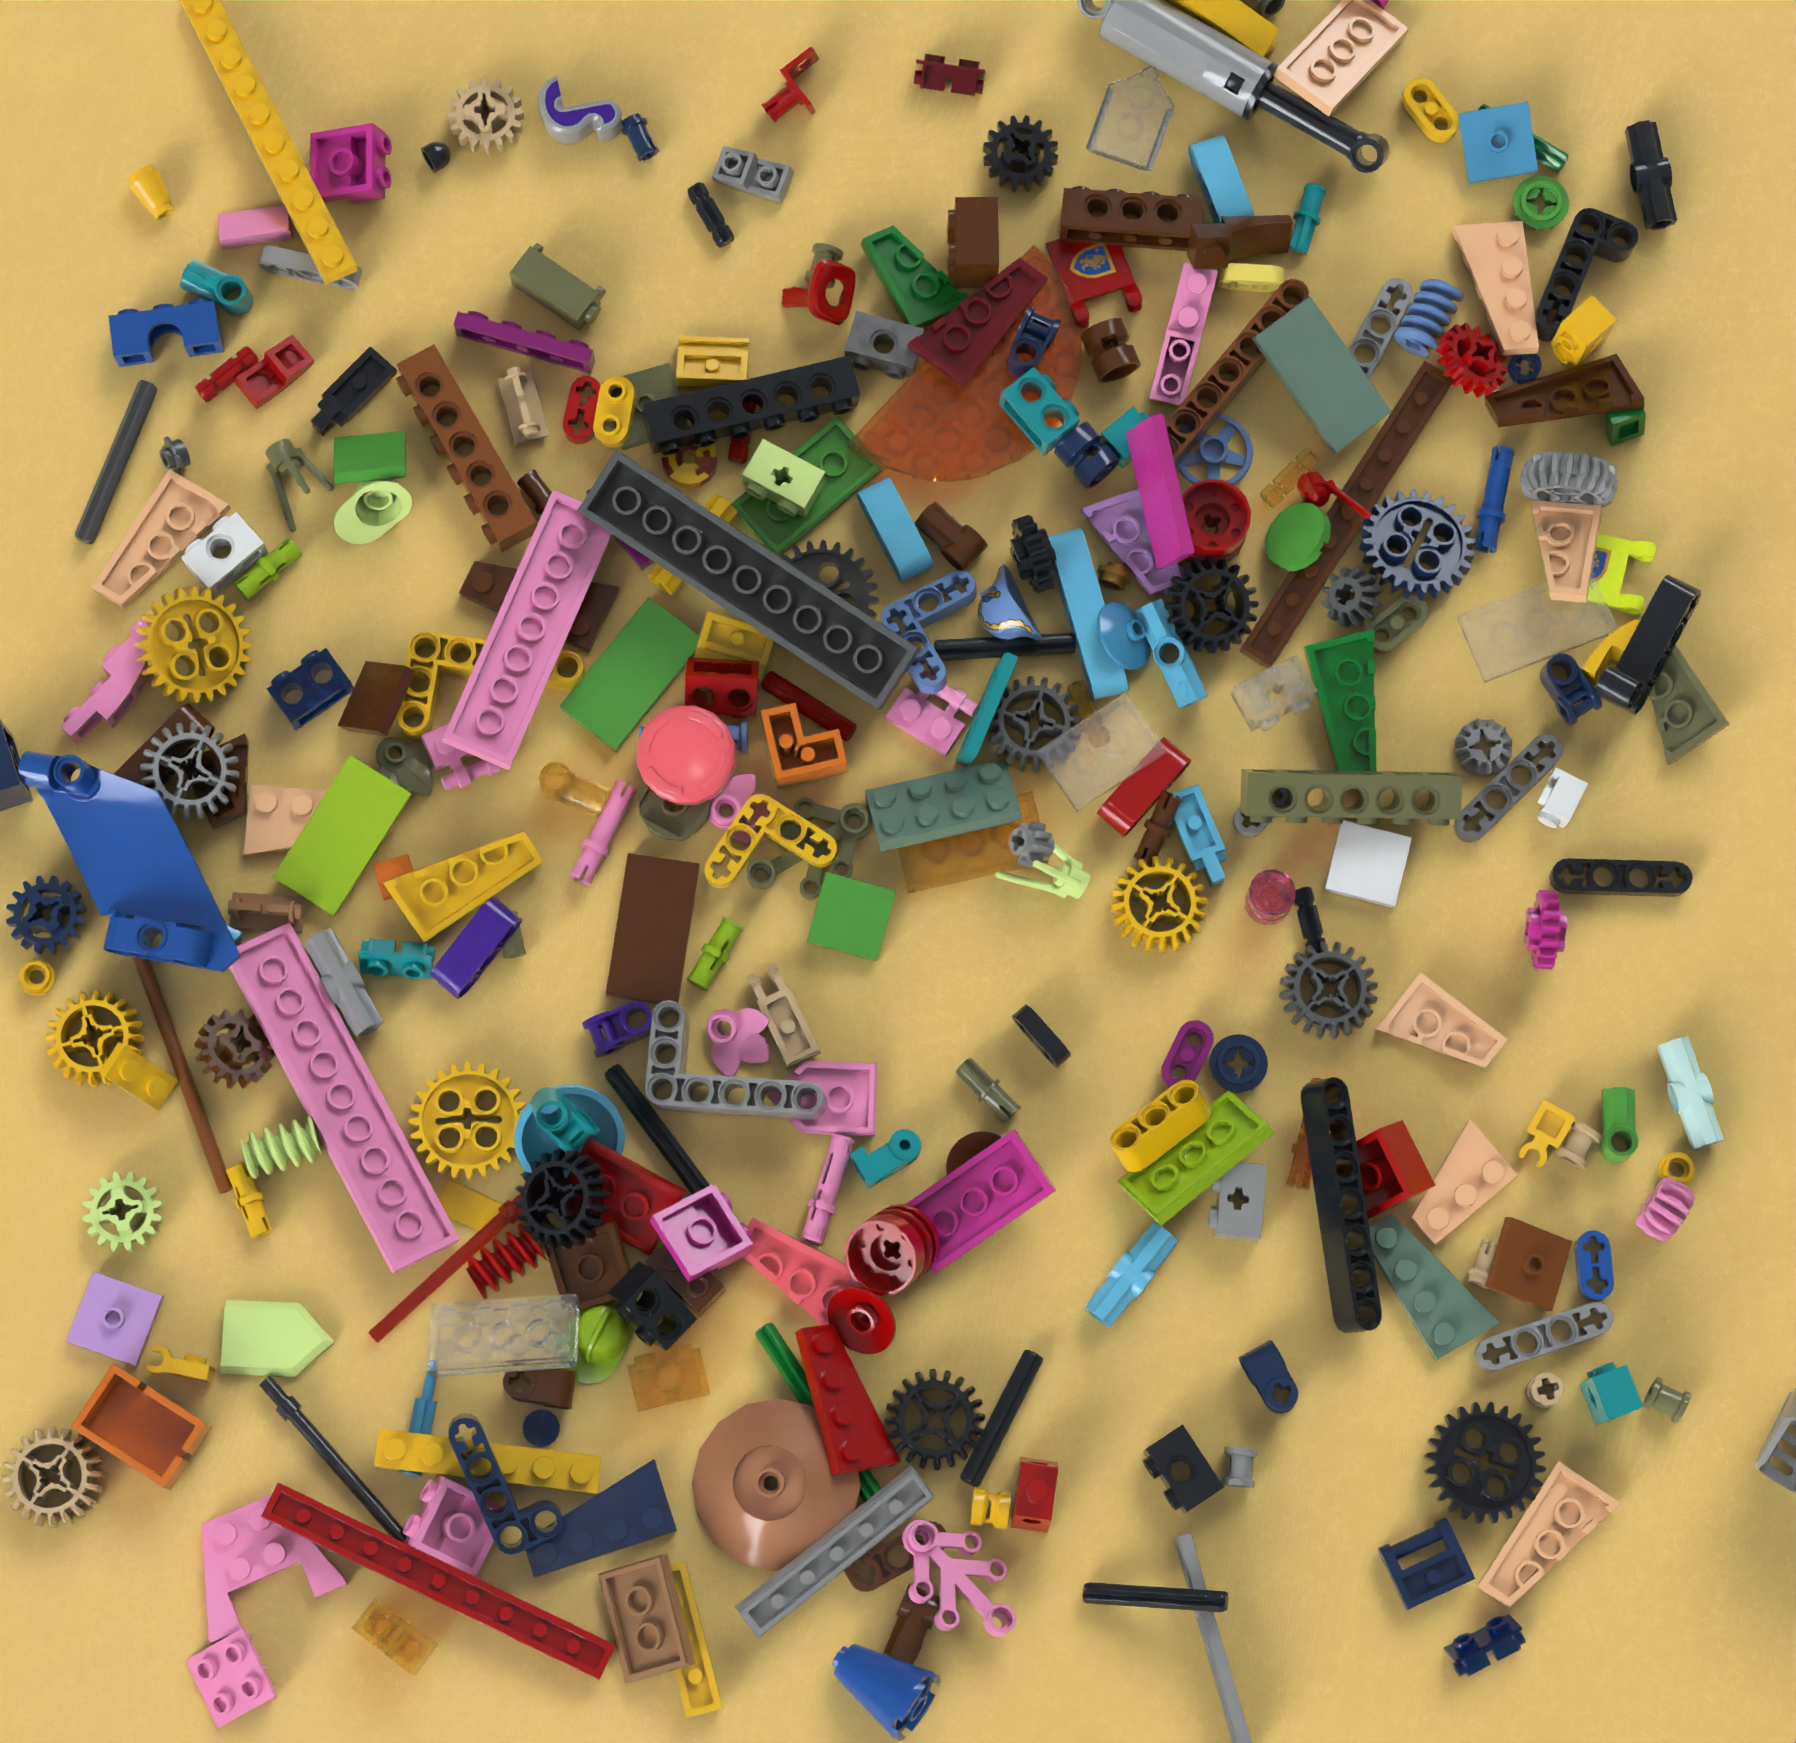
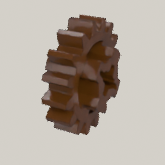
[194,1009,276,1089]

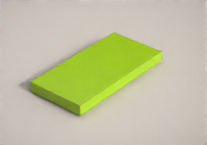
[273,755,413,916]
[1117,1090,1274,1226]

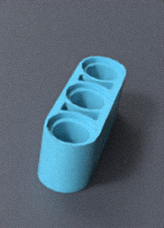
[1188,135,1254,223]
[856,477,934,583]

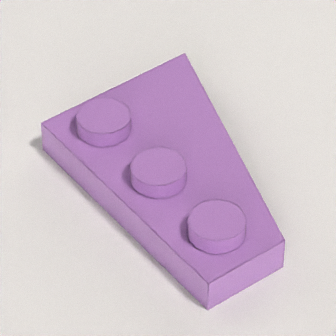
[1080,489,1183,598]

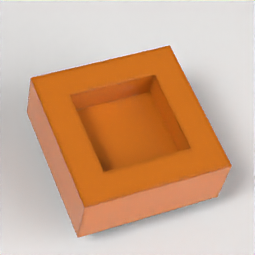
[373,854,413,901]

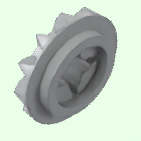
[1455,718,1512,775]

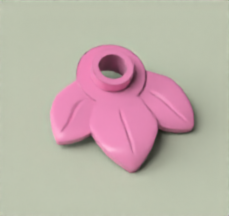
[709,774,779,844]
[706,1008,770,1077]

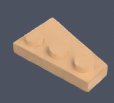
[1531,500,1602,603]
[1376,972,1508,1069]

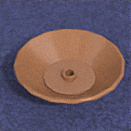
[692,1398,861,1571]

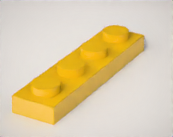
[670,1561,723,1718]

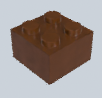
[947,197,999,289]

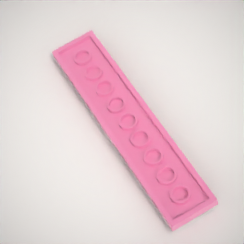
[229,922,460,1274]

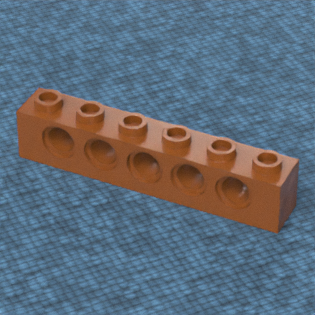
[396,344,537,552]

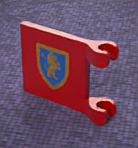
[1046,239,1143,329]

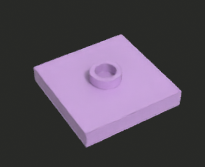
[66,1272,164,1367]

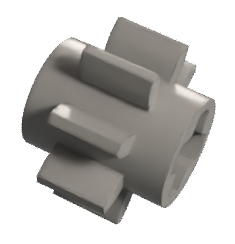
[1009,821,1054,867]

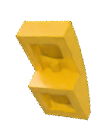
[1582,619,1640,687]

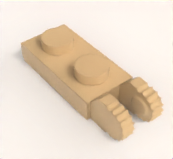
[747,963,820,1069]

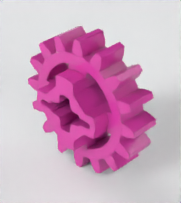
[1524,890,1567,970]

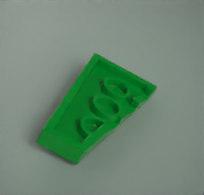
[1304,629,1377,771]

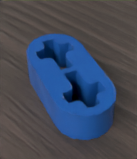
[1574,1230,1614,1302]

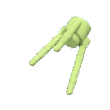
[995,842,1090,899]

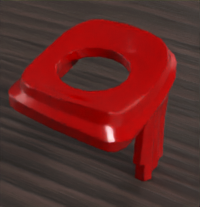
[781,259,856,325]

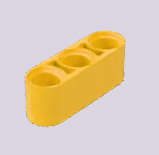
[1110,1080,1211,1172]

